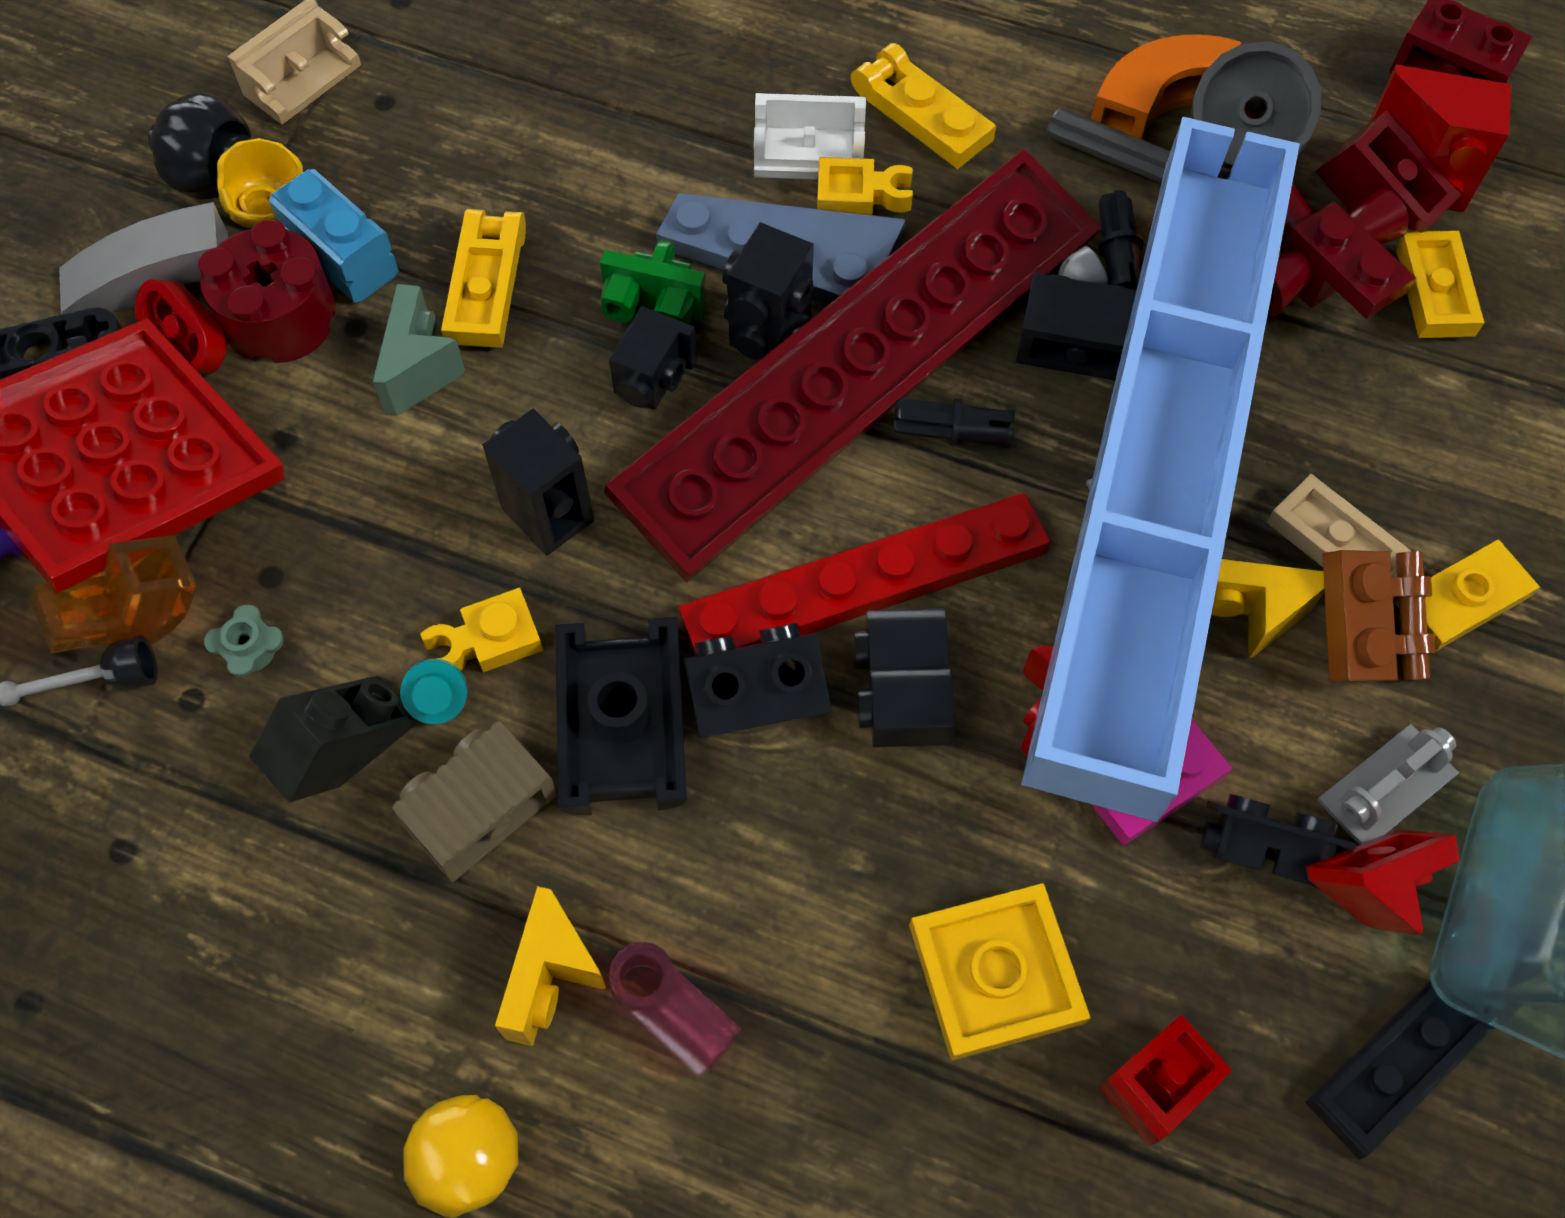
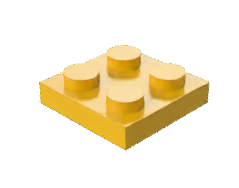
[909,883,1091,1061]

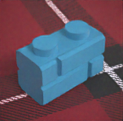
[268,169,399,303]

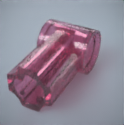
[609,941,741,1079]

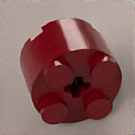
[198,220,336,363]

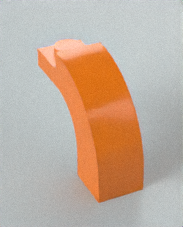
[1091,34,1265,140]

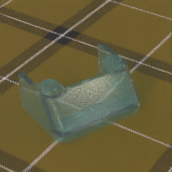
[1429,763,1565,1060]

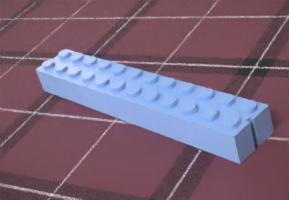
[1021,117,1300,822]

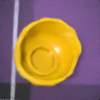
[217,138,303,229]
[403,1095,518,1218]

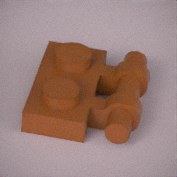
[1322,550,1436,682]

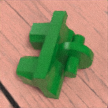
[600,240,707,324]

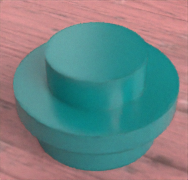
[400,659,468,724]

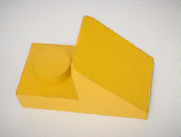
[1211,559,1325,658]
[495,886,606,1047]

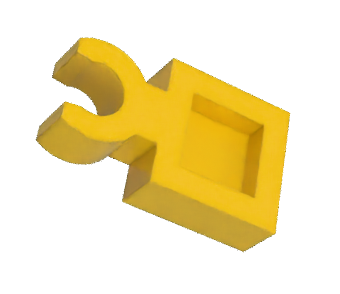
[817,157,913,215]
[420,587,544,673]

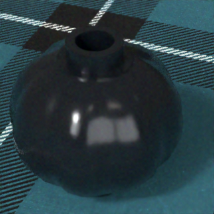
[148,93,251,200]

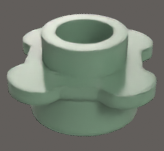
[204,605,284,677]

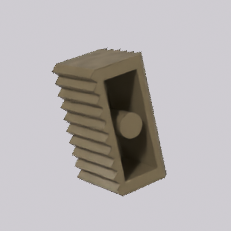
[392,722,558,883]

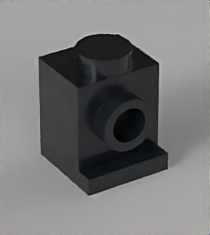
[609,306,697,410]

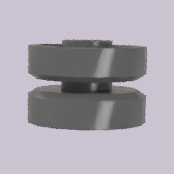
[1191,41,1321,177]

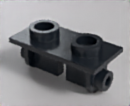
[1200,794,1356,889]

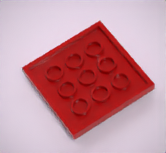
[0,318,285,594]

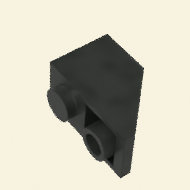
[249,675,417,803]

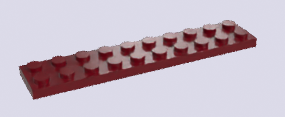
[604,148,1102,583]

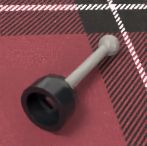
[0,635,158,707]

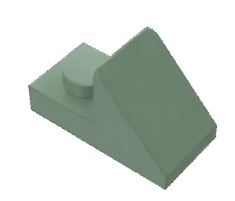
[373,284,465,416]

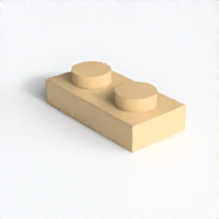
[1266,474,1411,573]

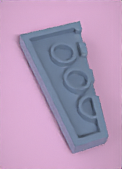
[656,193,906,305]

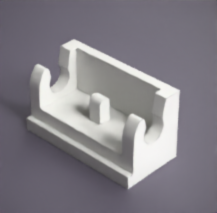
[754,93,866,180]

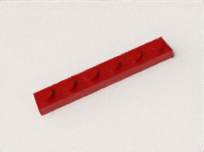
[678,492,1050,656]

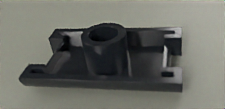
[555,617,687,815]

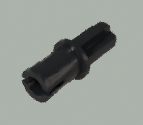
[1098,190,1144,290]
[893,398,1015,448]

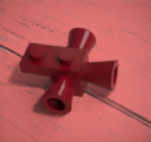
[1267,182,1416,319]

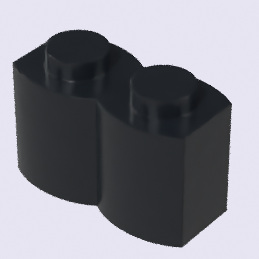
[854,608,955,747]

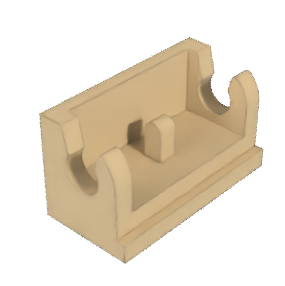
[228,0,361,125]

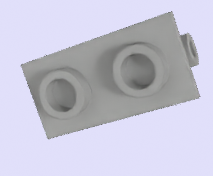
[1317,724,1459,845]

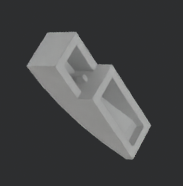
[59,202,228,314]

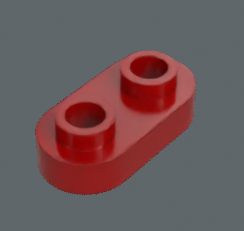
[135,279,227,375]

